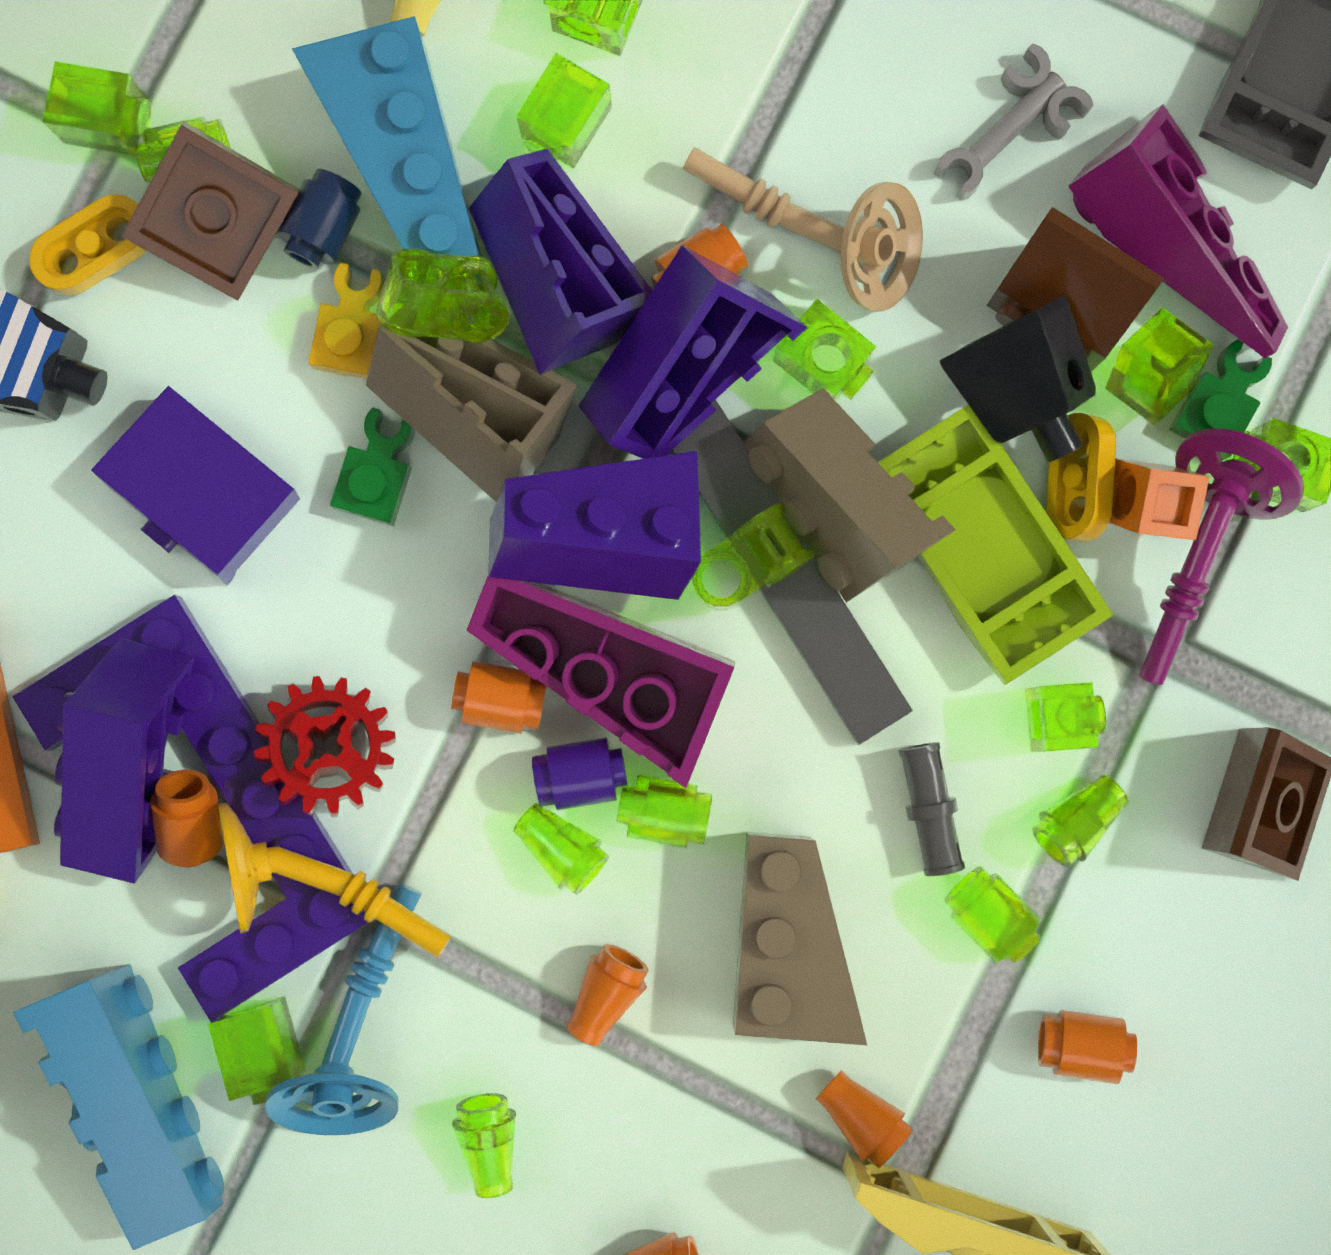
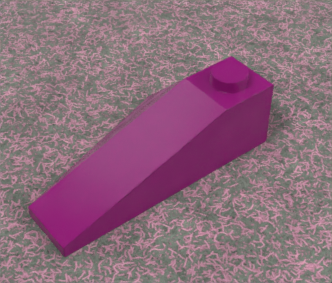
[1068,104,1288,359]

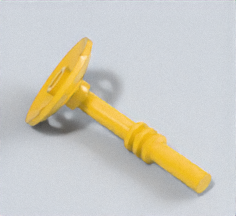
[218,803,452,958]

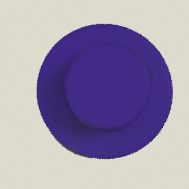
[532,737,628,811]

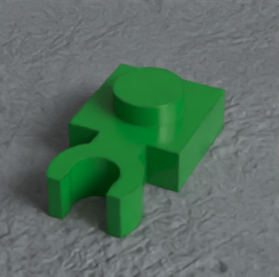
[1169,339,1272,460]
[330,407,415,527]

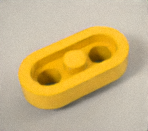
[29,194,147,296]
[1046,413,1116,542]

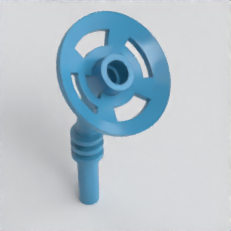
[265,883,422,1135]

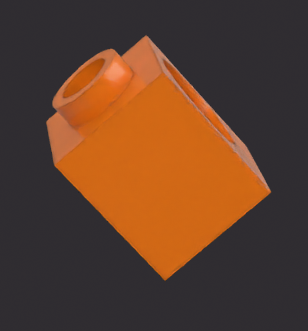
[1109,458,1210,540]

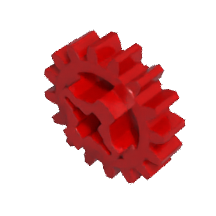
[254,676,396,818]

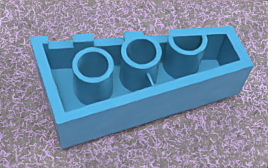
[292,16,487,294]
[13,964,224,1250]

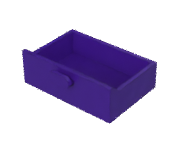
[91,385,300,586]

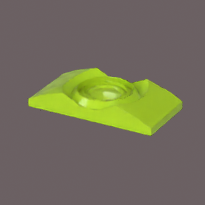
[878,405,1114,685]

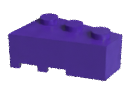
[469,148,652,375]
[578,245,808,459]
[488,451,701,600]
[54,638,194,884]

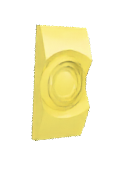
[842,1152,1111,1255]

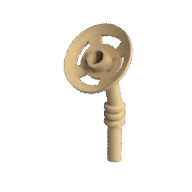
[682,147,923,312]

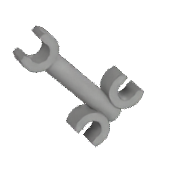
[934,43,1094,201]

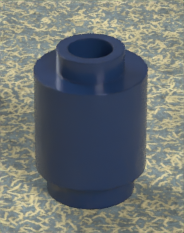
[277,168,362,269]

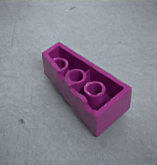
[466,576,735,788]

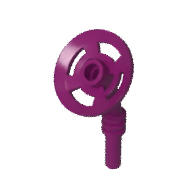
[1139,428,1304,685]

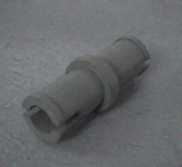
[898,742,966,876]

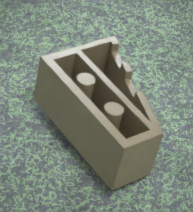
[365,296,578,503]
[744,388,956,603]
[733,832,868,1046]

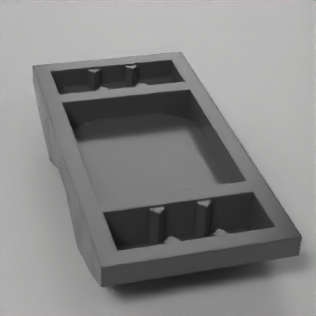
[1198,0,1331,190]

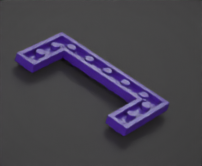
[12,595,368,1022]

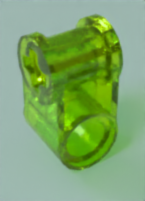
[376,248,509,343]
[692,502,817,611]

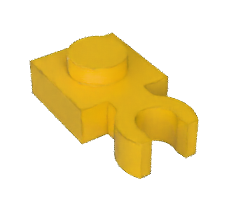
[308,263,386,379]

